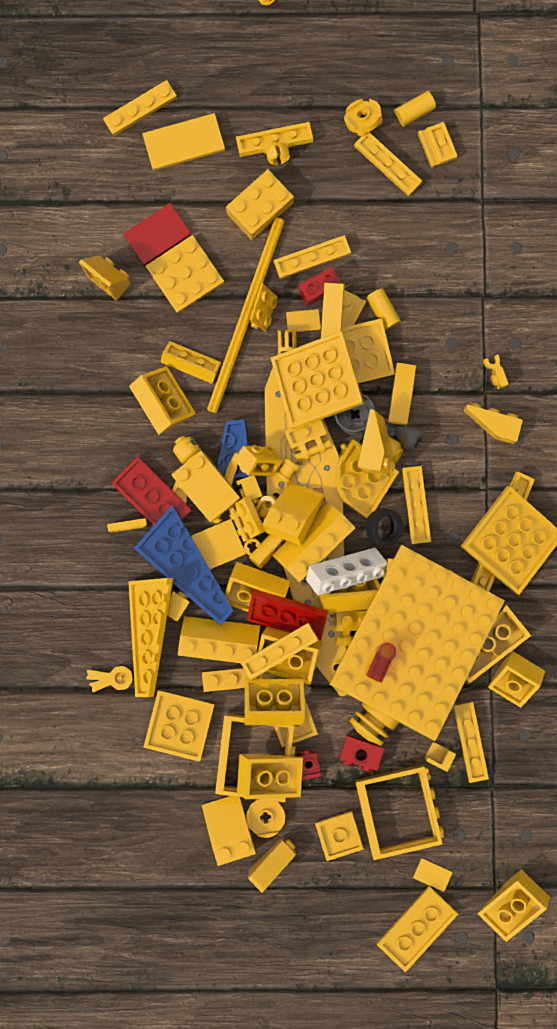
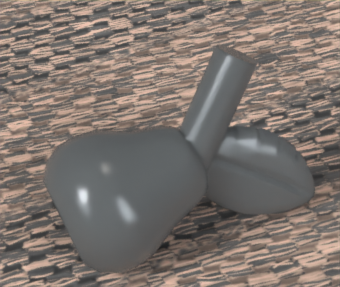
[386,423,423,451]

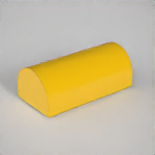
[394,91,436,127]
[366,288,401,331]
[249,534,286,568]

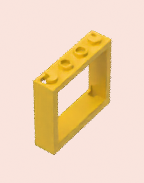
[215,713,298,802]
[355,764,444,860]

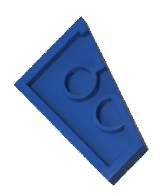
[217,419,252,479]

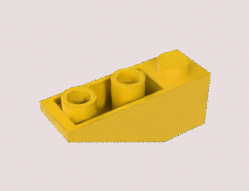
[463,403,523,444]

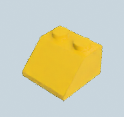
[488,651,545,708]

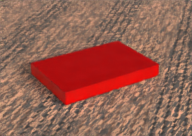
[123,203,191,266]

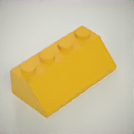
[272,502,355,583]
[178,616,260,663]

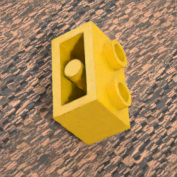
[235,445,283,476]

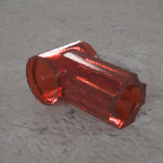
[365,643,396,683]

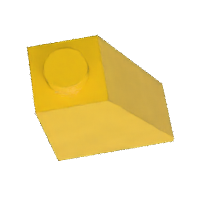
[248,837,296,892]

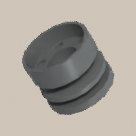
[334,393,375,436]

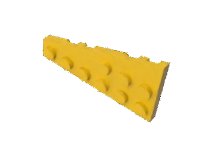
[129,578,173,697]

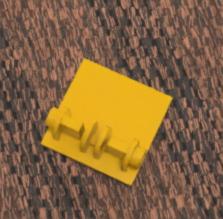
[250,283,277,332]

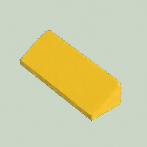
[161,341,222,383]

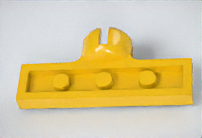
[236,122,313,165]

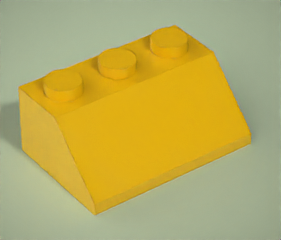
[129,366,196,435]
[225,562,291,612]
[318,579,380,613]
[258,627,322,685]
[244,679,305,725]

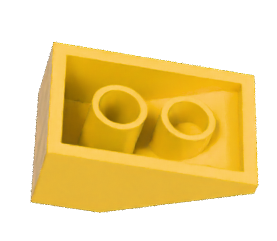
[79,255,131,301]
[358,409,395,477]
[172,451,241,522]
[263,482,325,546]
[237,754,303,799]
[202,796,256,866]
[478,869,550,942]

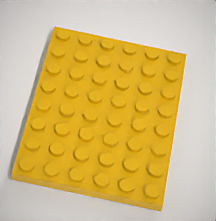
[329,545,505,741]

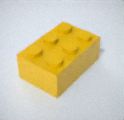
[226,169,294,241]

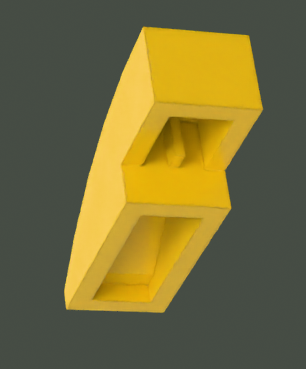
[388,363,416,426]

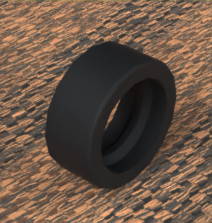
[366,508,404,546]

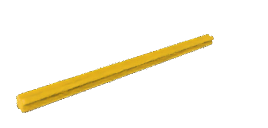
[207,218,284,413]

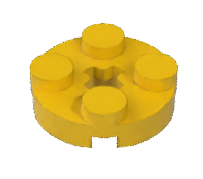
[344,99,383,136]
[246,799,285,838]

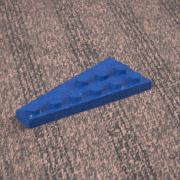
[134,505,234,625]

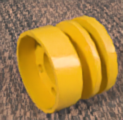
[349,703,400,746]

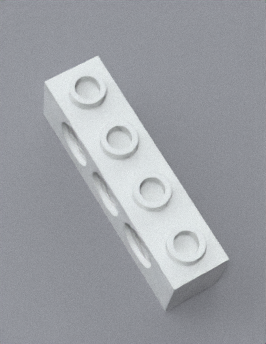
[306,548,387,595]

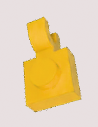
[483,355,508,390]

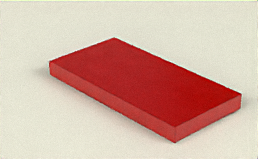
[111,456,192,526]
[247,589,328,641]

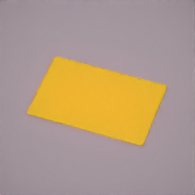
[286,309,321,332]
[413,859,452,892]

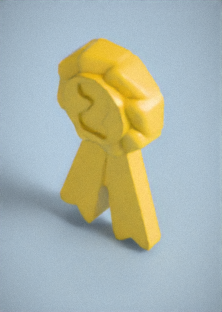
[86,666,133,692]

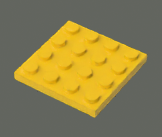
[271,331,364,430]
[461,486,557,595]

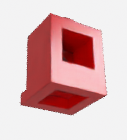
[297,749,321,780]

